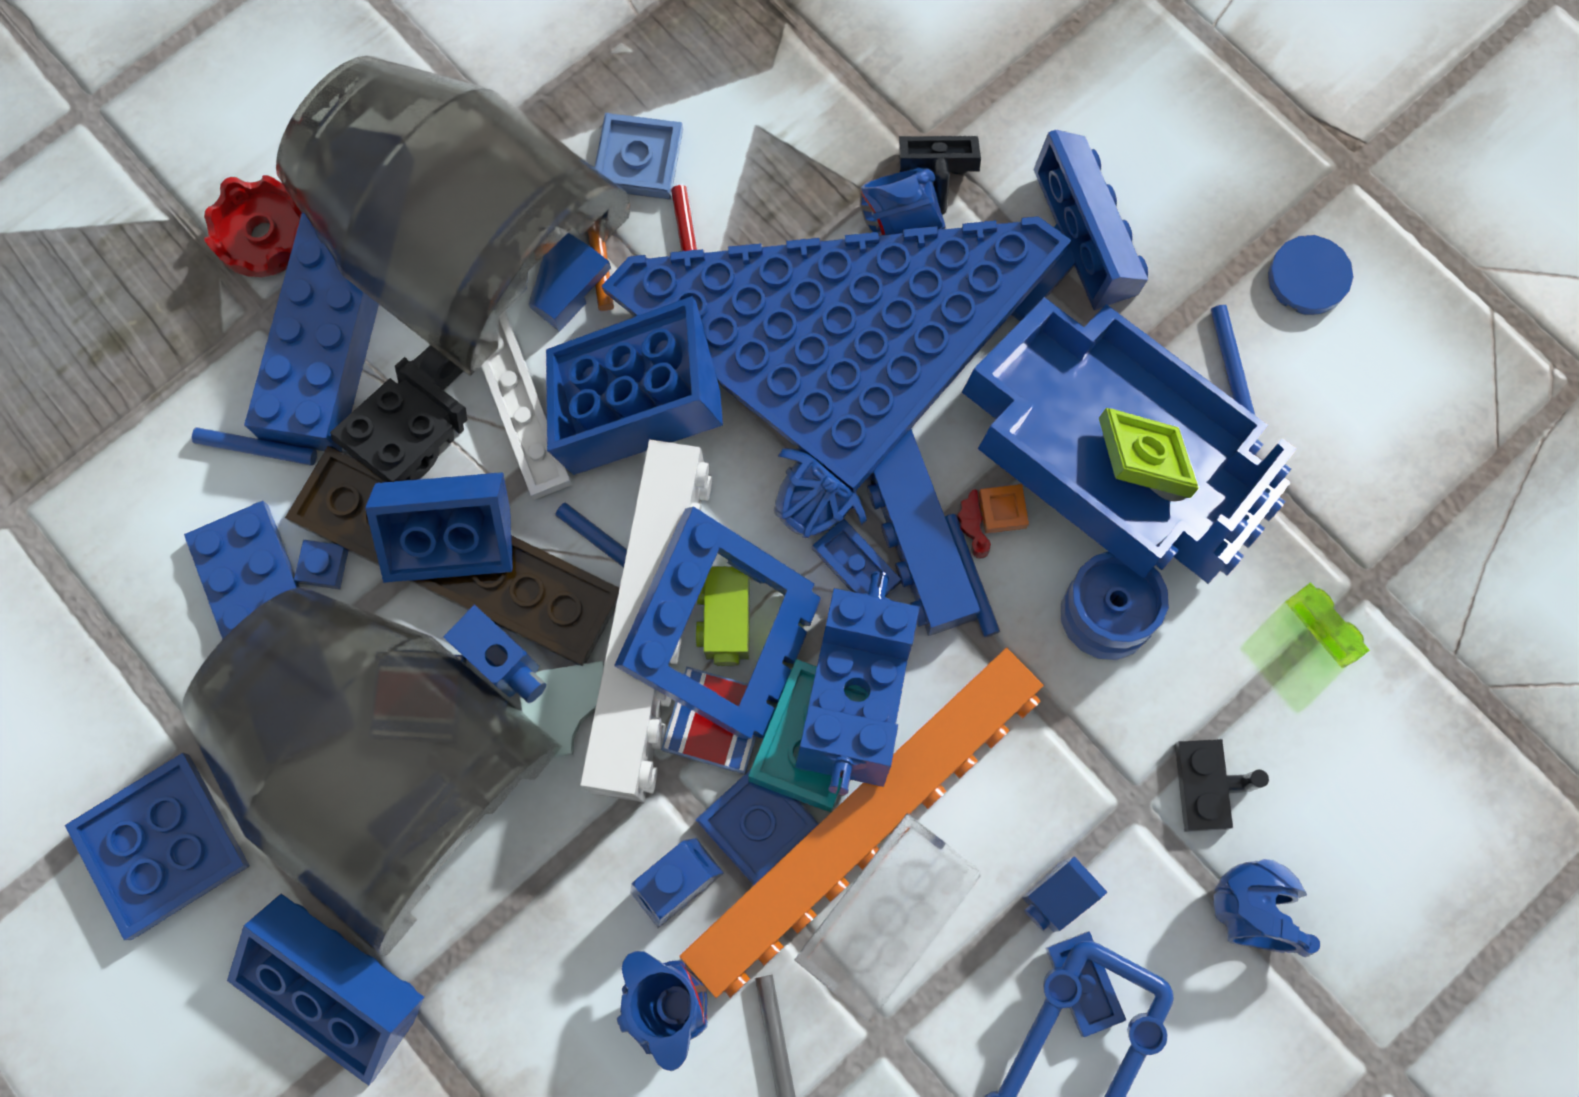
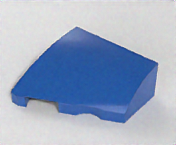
[529,226,611,332]

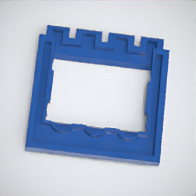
[614,506,821,739]

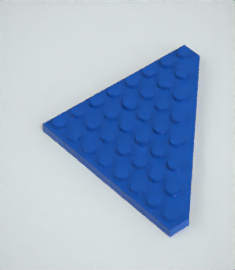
[602,216,1072,493]

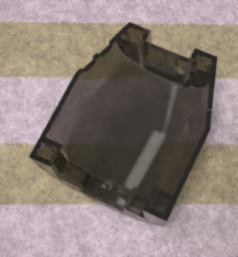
[276,55,630,376]
[181,587,562,956]

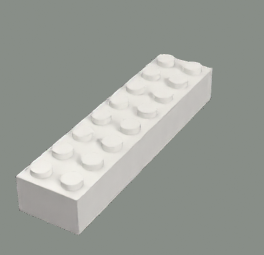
[580,439,712,803]

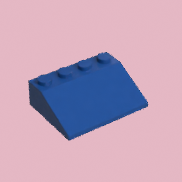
[546,296,723,475]

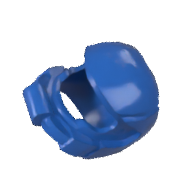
[1213,859,1320,957]

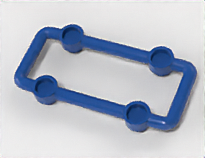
[985,941,1174,1097]

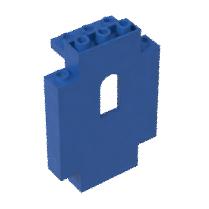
[962,297,1296,584]

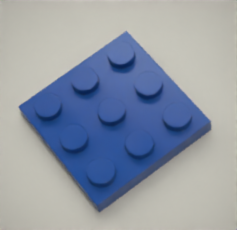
[65,753,250,940]

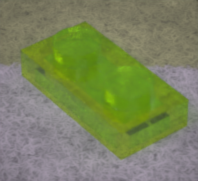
[1285,582,1370,668]

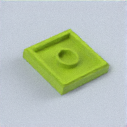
[1099,408,1199,498]

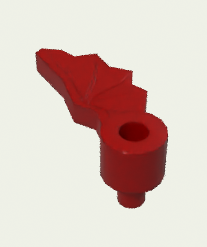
[957,489,991,559]

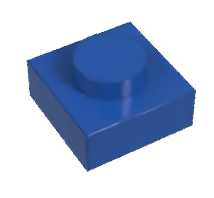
[294,540,349,590]

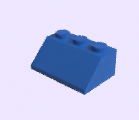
[365,472,513,583]

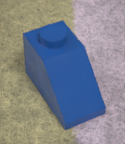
[1022,856,1107,932]

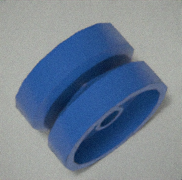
[1061,552,1169,660]

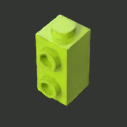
[696,566,750,666]

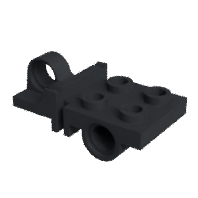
[330,341,468,482]

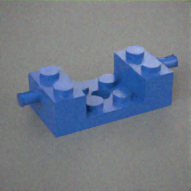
[795,572,919,795]

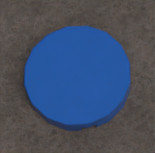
[1268,235,1354,315]

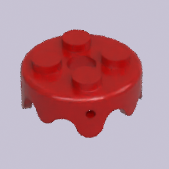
[204,175,304,278]

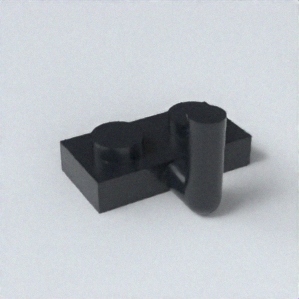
[898,136,981,215]
[1175,739,1269,832]

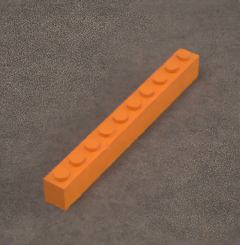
[679,647,1044,998]

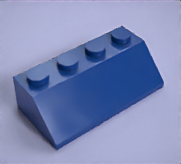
[1033,130,1148,310]
[227,893,424,1086]

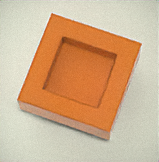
[979,484,1029,534]

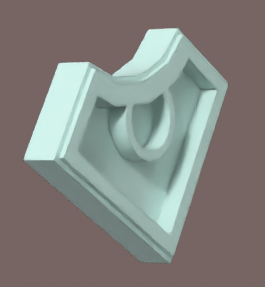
[520,661,605,762]

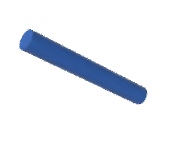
[1211,305,1256,416]
[191,427,317,466]
[555,502,627,568]
[945,514,1000,637]

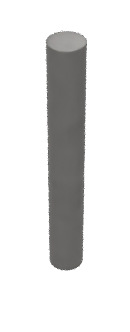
[755,974,796,1097]

